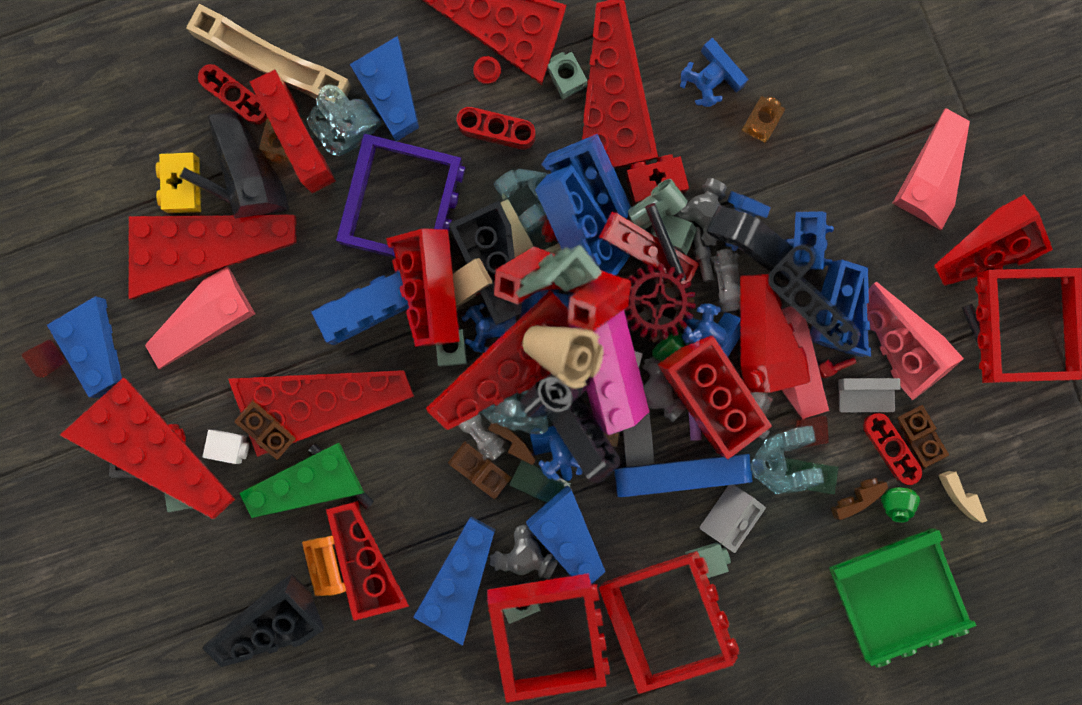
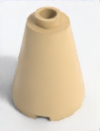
[523,326,603,388]

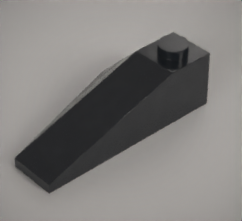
[208,112,289,218]
[449,201,521,326]
[202,574,324,667]

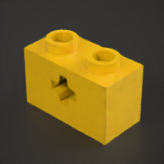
[156,153,201,213]

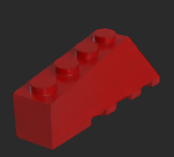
[386,229,460,346]
[326,501,409,621]

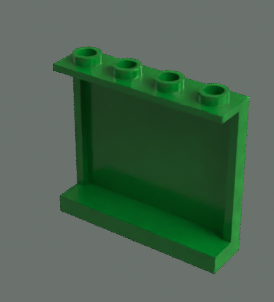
[829,528,976,667]

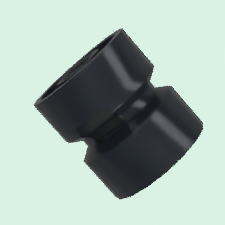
[538,373,589,412]

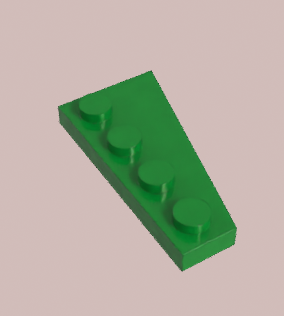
[239,443,364,518]

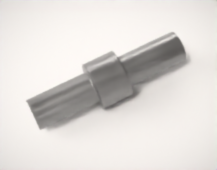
[693,227,714,282]

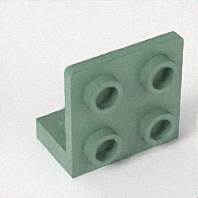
[516,245,602,297]

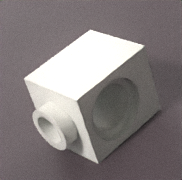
[203,430,249,464]

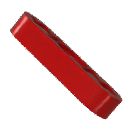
[198,64,268,125]
[863,413,922,485]

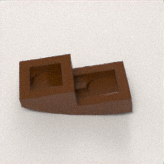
[488,418,537,465]
[448,441,512,500]

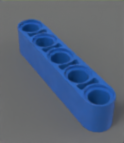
[614,454,753,497]

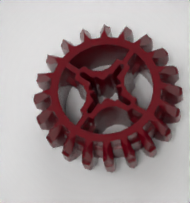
[624,264,696,340]

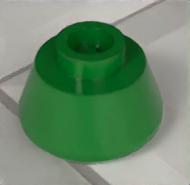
[652,330,687,362]
[881,487,920,523]

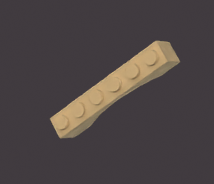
[186,4,352,111]

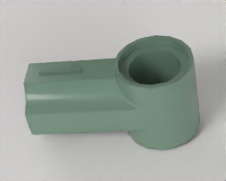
[628,179,688,230]

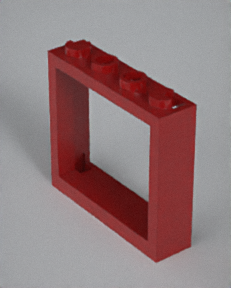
[975,268,1082,383]
[599,551,739,694]
[487,573,610,703]

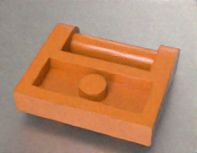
[302,535,346,596]

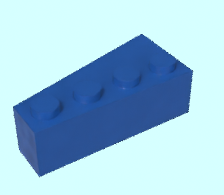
[535,165,630,276]
[311,271,409,346]
[413,516,495,646]

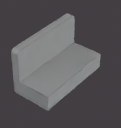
[838,378,900,412]
[700,485,766,553]

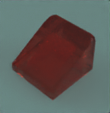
[22,339,66,378]
[796,416,829,447]

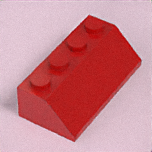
[658,335,772,460]

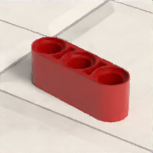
[457,107,535,150]

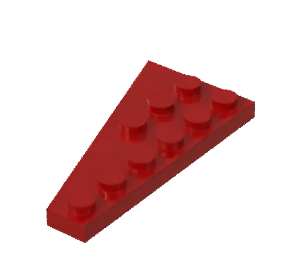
[422,0,567,85]
[582,0,659,169]
[129,215,296,300]
[426,290,570,430]
[228,370,415,457]
[60,377,235,519]

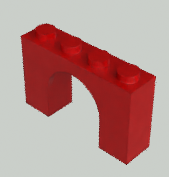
[250,69,336,193]
[494,246,631,332]

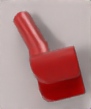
[818,357,856,378]

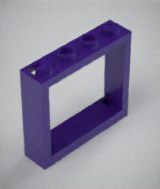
[336,134,465,258]

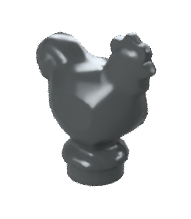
[674,178,727,246]
[642,357,686,422]
[490,524,558,580]

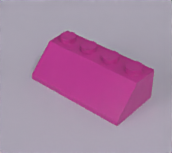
[569,310,649,435]

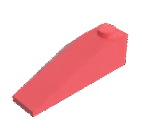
[892,108,970,230]
[145,266,255,369]
[867,282,964,400]
[782,306,829,419]

